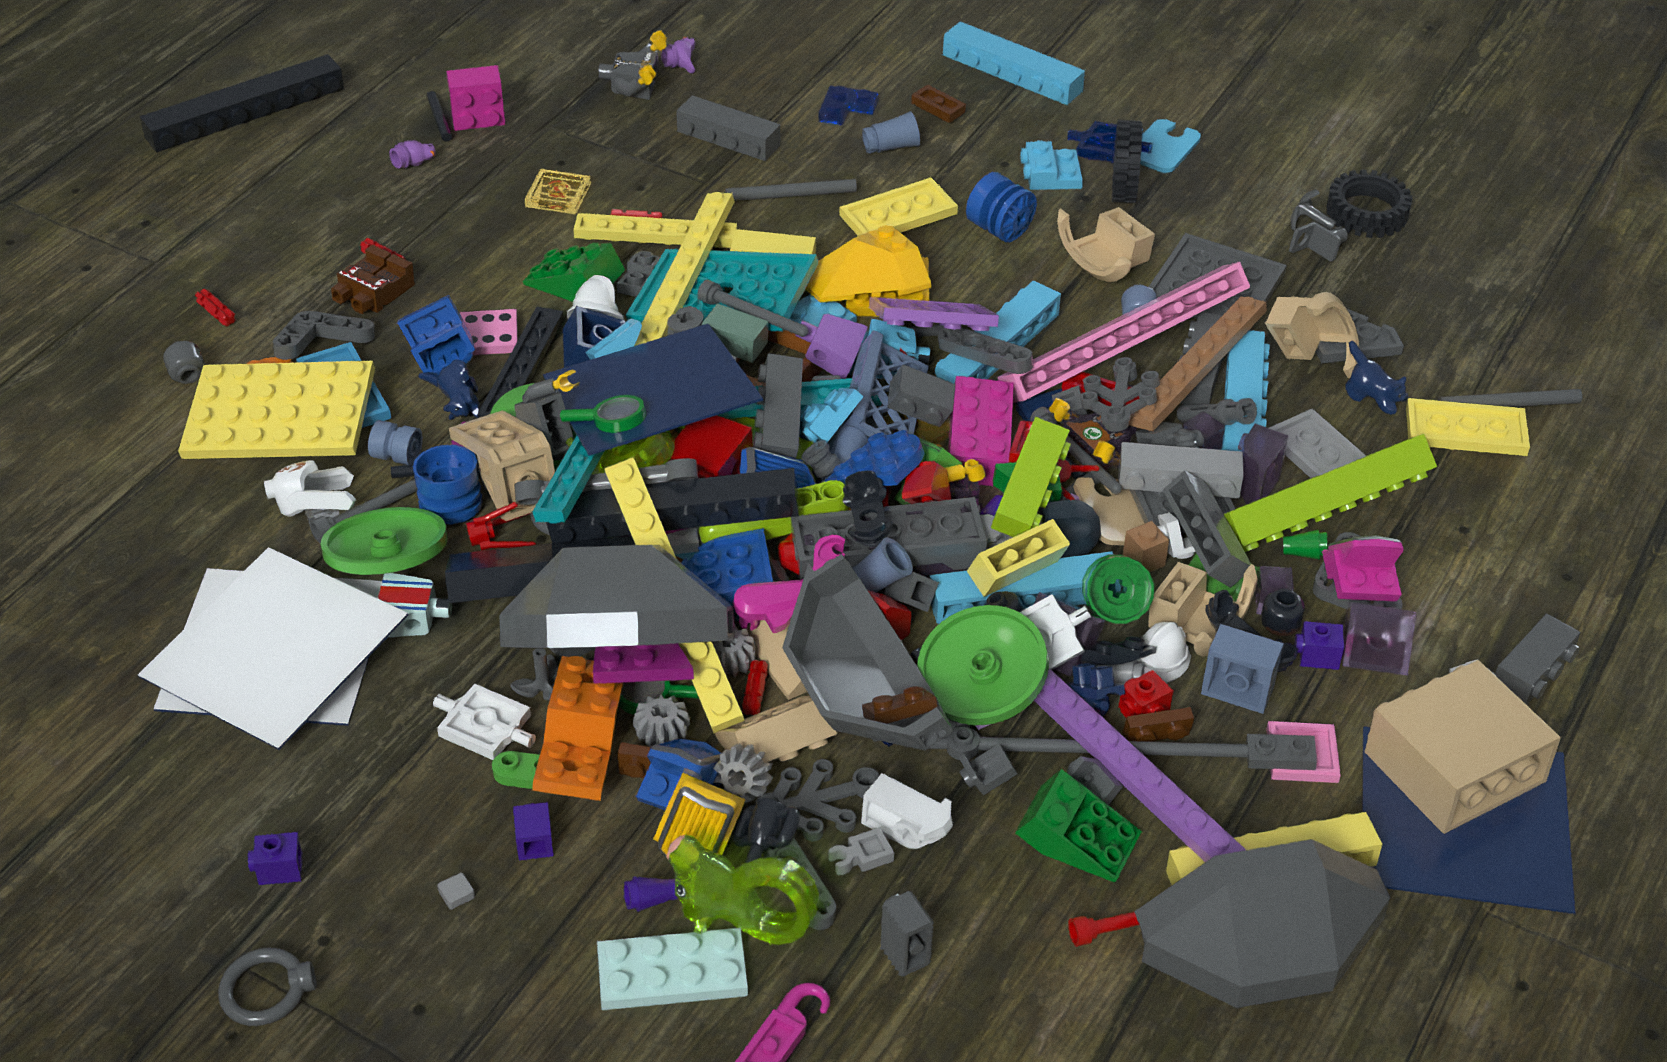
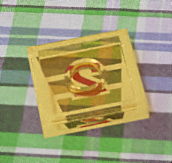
[525,169,591,214]

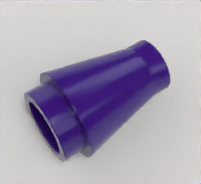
[624,876,678,912]

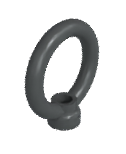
[218,948,317,1026]

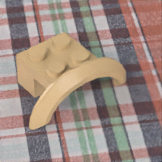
[1058,207,1155,282]
[1265,292,1359,378]
[1149,562,1258,657]

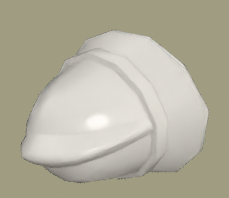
[567,275,624,320]
[1135,622,1191,683]

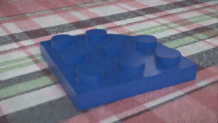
[824,430,925,486]
[681,528,773,603]

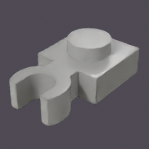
[828,827,894,875]

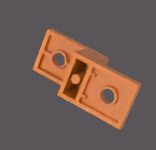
[532,656,624,801]

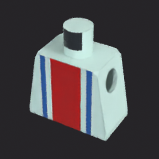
[378,573,452,637]

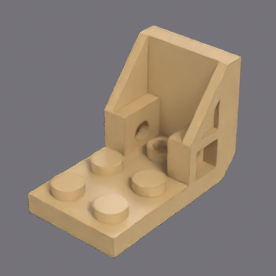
[449,410,555,521]

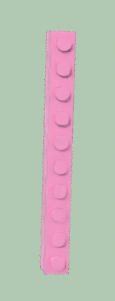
[998,262,1250,402]

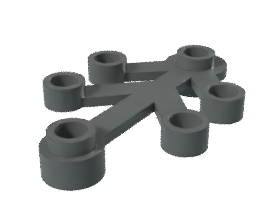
[1080,357,1160,432]
[753,759,879,841]

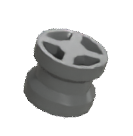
[801,440,840,478]

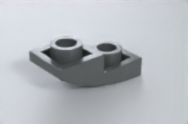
[617,251,661,297]

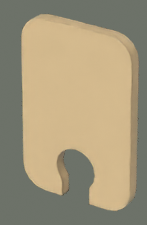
[1073,477,1145,545]

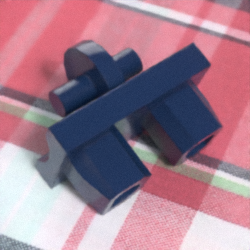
[1066,663,1125,716]

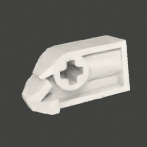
[861,773,953,849]

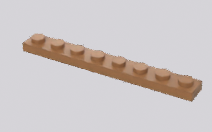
[1129,296,1267,431]

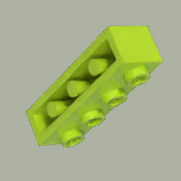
[990,417,1071,537]

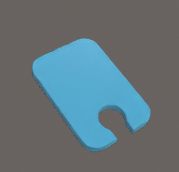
[1140,119,1201,173]

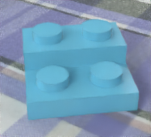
[1021,141,1083,190]
[799,388,864,443]

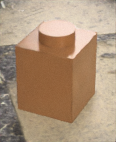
[1123,521,1169,572]

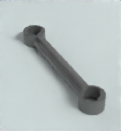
[514,458,699,505]

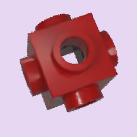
[1119,670,1173,718]

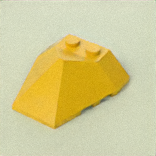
[805,225,931,303]

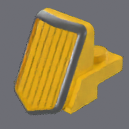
[653,772,746,870]

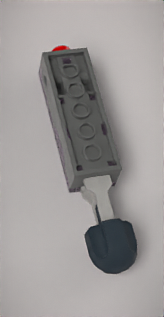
[778,497,1101,580]

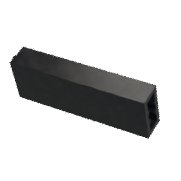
[445,535,635,603]

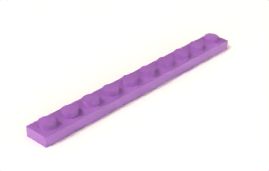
[1034,668,1246,862]

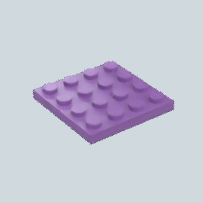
[869,297,999,331]

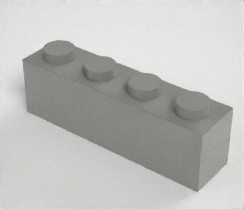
[1118,442,1243,498]

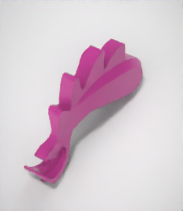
[733,535,845,633]

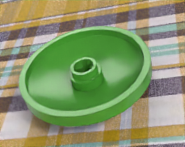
[321,507,448,575]
[917,605,1049,725]

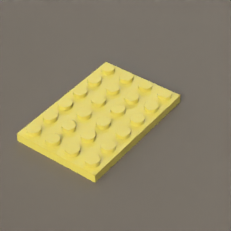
[178,361,375,459]

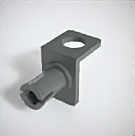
[1289,222,1348,261]

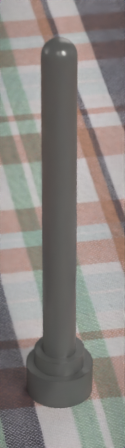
[698,280,809,337]
[1030,407,1122,494]
[310,479,417,543]

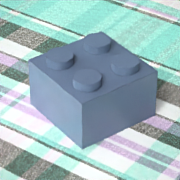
[1201,624,1284,714]

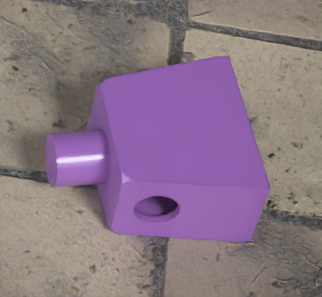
[795,314,868,379]

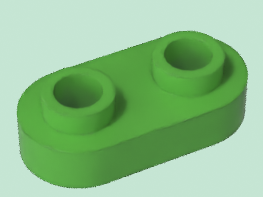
[492,751,540,789]

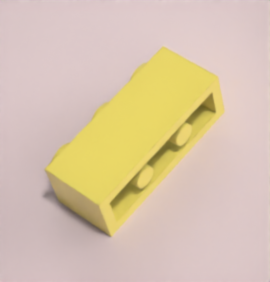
[730,229,816,254]
[967,519,1070,597]

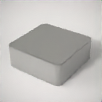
[437,873,475,909]

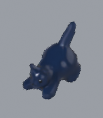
[1345,341,1408,415]
[418,359,480,420]

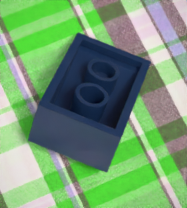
[563,306,627,368]

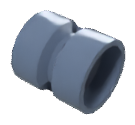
[368,420,423,465]

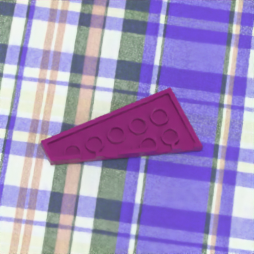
[593,643,694,684]

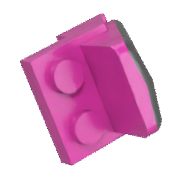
[1322,535,1404,601]

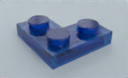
[818,86,879,125]

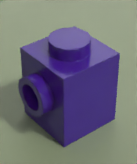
[1294,621,1344,670]
[248,832,302,885]

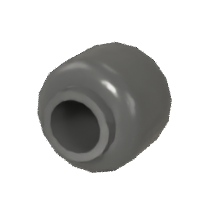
[163,341,205,384]

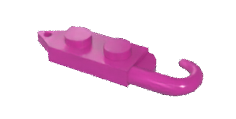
[735,983,830,1062]

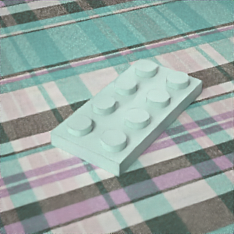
[597,928,748,1010]

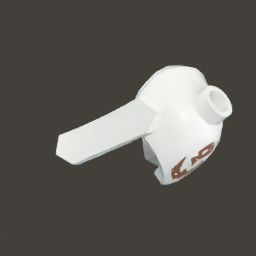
[264,461,356,517]

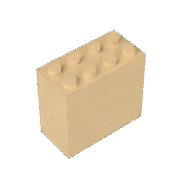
[1365,660,1561,834]

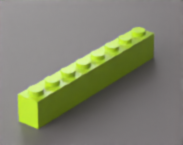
[1224,434,1437,552]

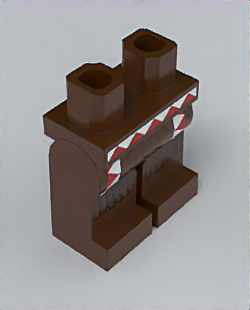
[331,245,415,314]

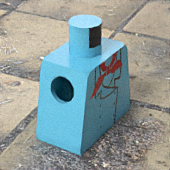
[867,319,930,378]

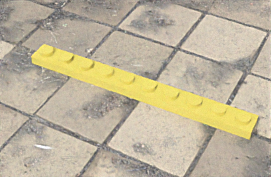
[634,192,735,346]
[605,457,745,733]

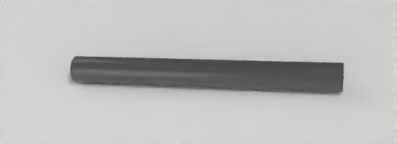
[725,179,857,201]
[1438,389,1582,407]

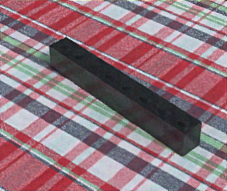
[140,54,344,153]
[546,468,799,543]

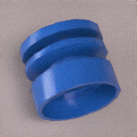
[966,172,1037,242]
[413,445,483,524]

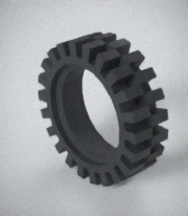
[1112,120,1142,203]
[1326,170,1412,238]

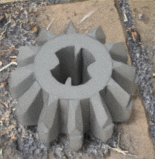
[712,624,755,678]
[633,694,690,747]
[713,743,773,803]

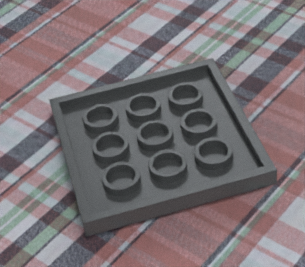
[1149,233,1287,328]

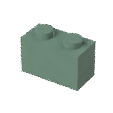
[702,304,769,363]

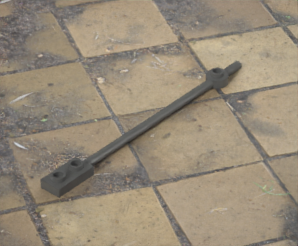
[928,726,1317,770]

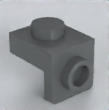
[959,744,1017,795]
[1067,756,1123,805]

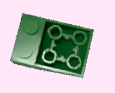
[522,242,625,302]
[1015,769,1142,882]

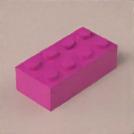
[948,376,1014,486]

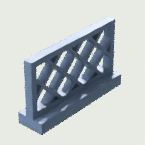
[842,330,928,437]

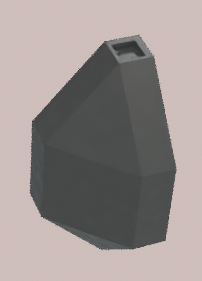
[499,545,735,648]
[782,554,954,750]
[1135,839,1390,1008]

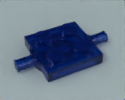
[1067,121,1153,164]

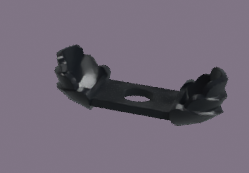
[843,471,893,547]
[1205,590,1298,672]

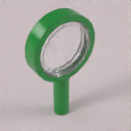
[560,395,646,433]
[619,680,699,715]

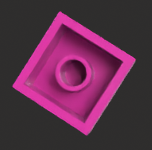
[447,65,505,131]

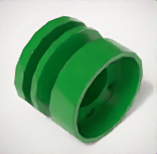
[1082,554,1154,624]

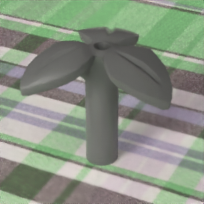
[1290,189,1336,231]
[511,648,558,700]

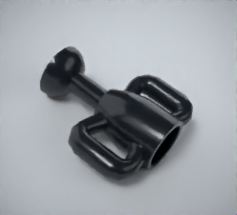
[728,798,800,889]

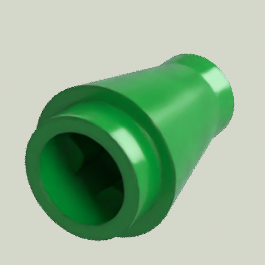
[1283,529,1327,560]

